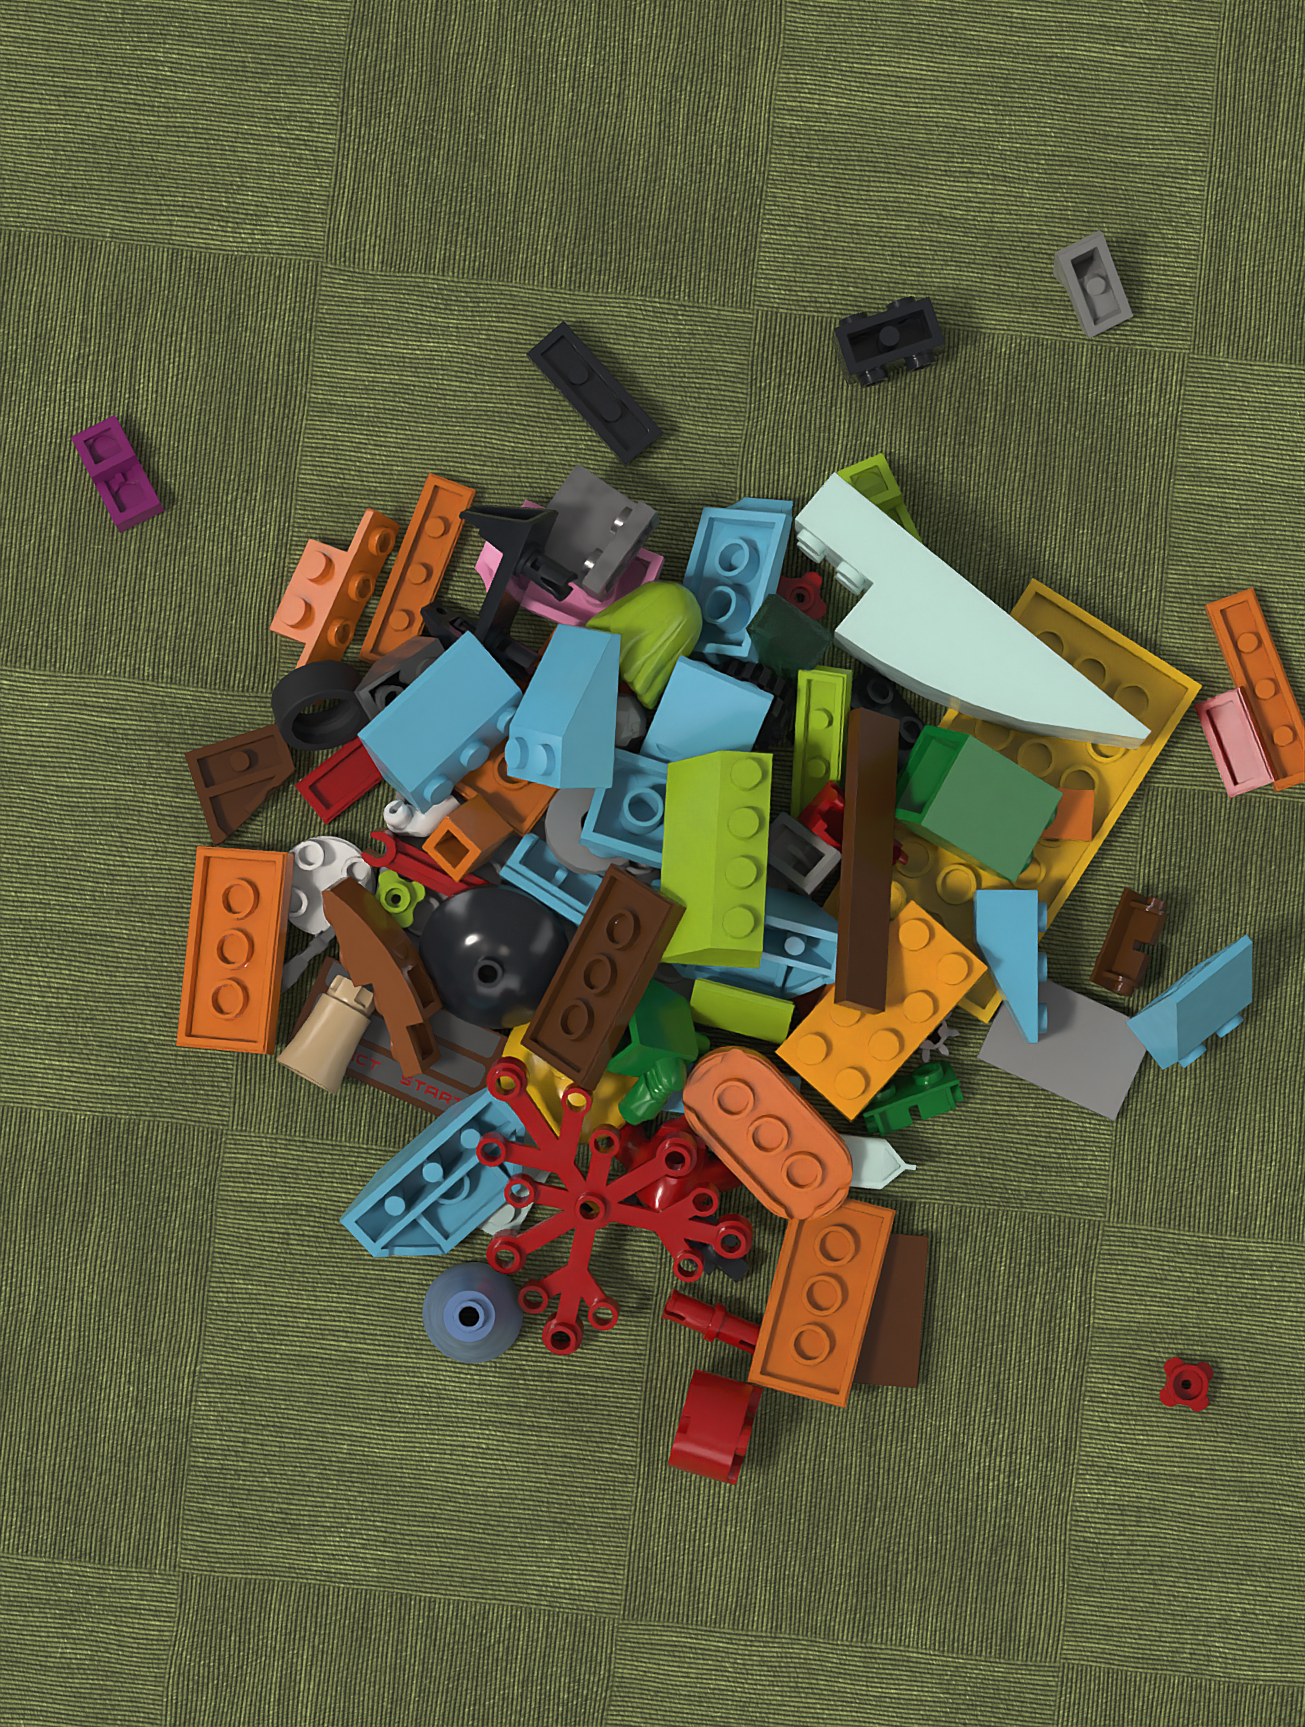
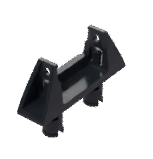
[420,504,578,683]

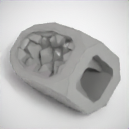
[615,692,647,751]

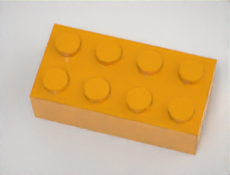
[775,900,988,1123]

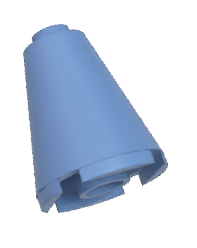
[422,1262,523,1363]

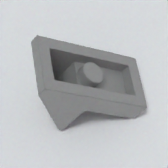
[1053,230,1133,338]

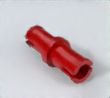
[661,1288,761,1355]

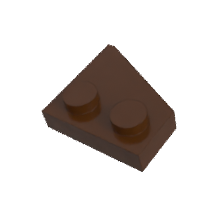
[184,723,297,846]

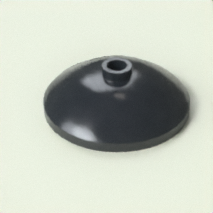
[419,884,569,1029]

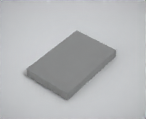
[976,979,1147,1121]

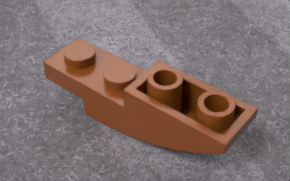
[321,876,443,1078]

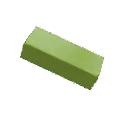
[690,978,795,1044]

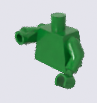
[606,977,710,1125]

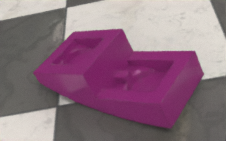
[71,415,165,533]

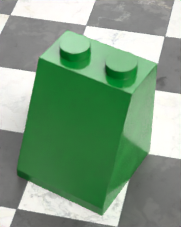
[894,724,1064,882]

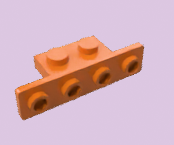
[269,508,400,706]

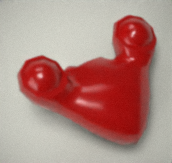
[607,1114,742,1212]

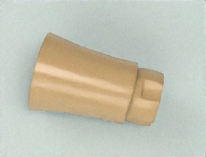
[276,975,375,1095]

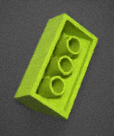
[660,750,773,969]

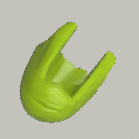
[583,580,702,709]

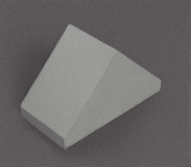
[767,811,842,899]

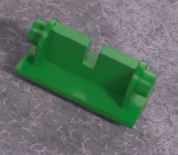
[862,1060,964,1137]

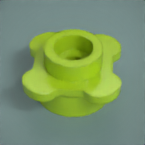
[374,870,426,929]

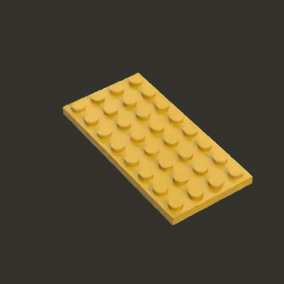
[822,578,1202,1024]

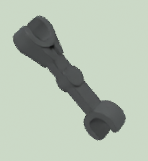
[281,925,336,993]

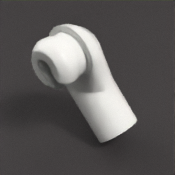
[383,794,461,837]

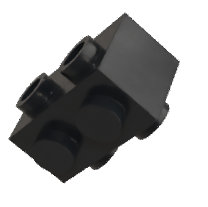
[831,296,945,388]

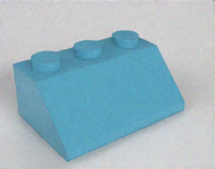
[357,631,524,815]

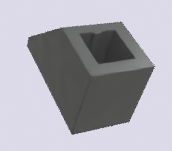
[354,636,445,721]

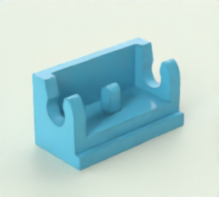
[499,832,603,929]

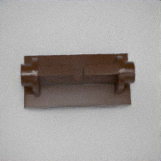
[1089,887,1169,998]

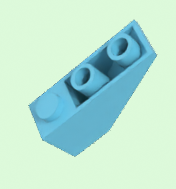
[973,890,1047,1044]

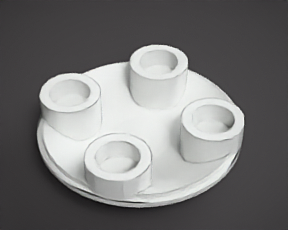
[288,836,376,935]

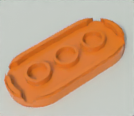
[682,1046,853,1221]

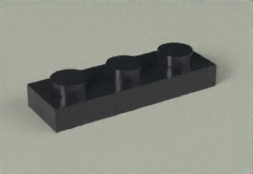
[526,321,663,468]

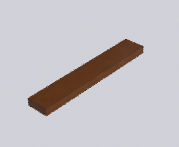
[834,707,899,1015]

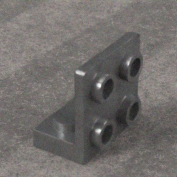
[544,465,660,603]

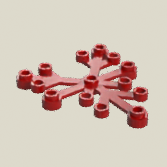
[476,1056,754,1355]

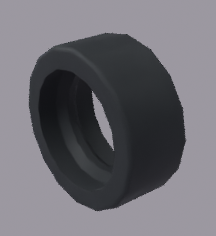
[271,660,370,751]

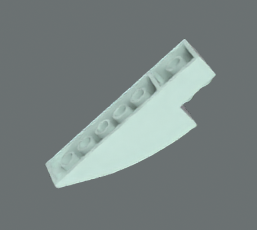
[794,472,1151,750]

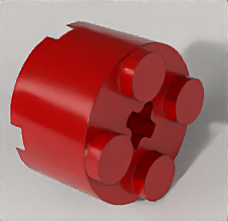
[667,1369,763,1486]

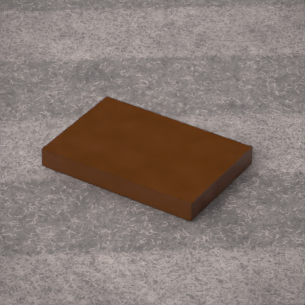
[852,1233,929,1388]

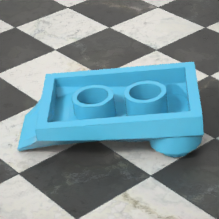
[682,497,793,667]
[578,747,668,869]

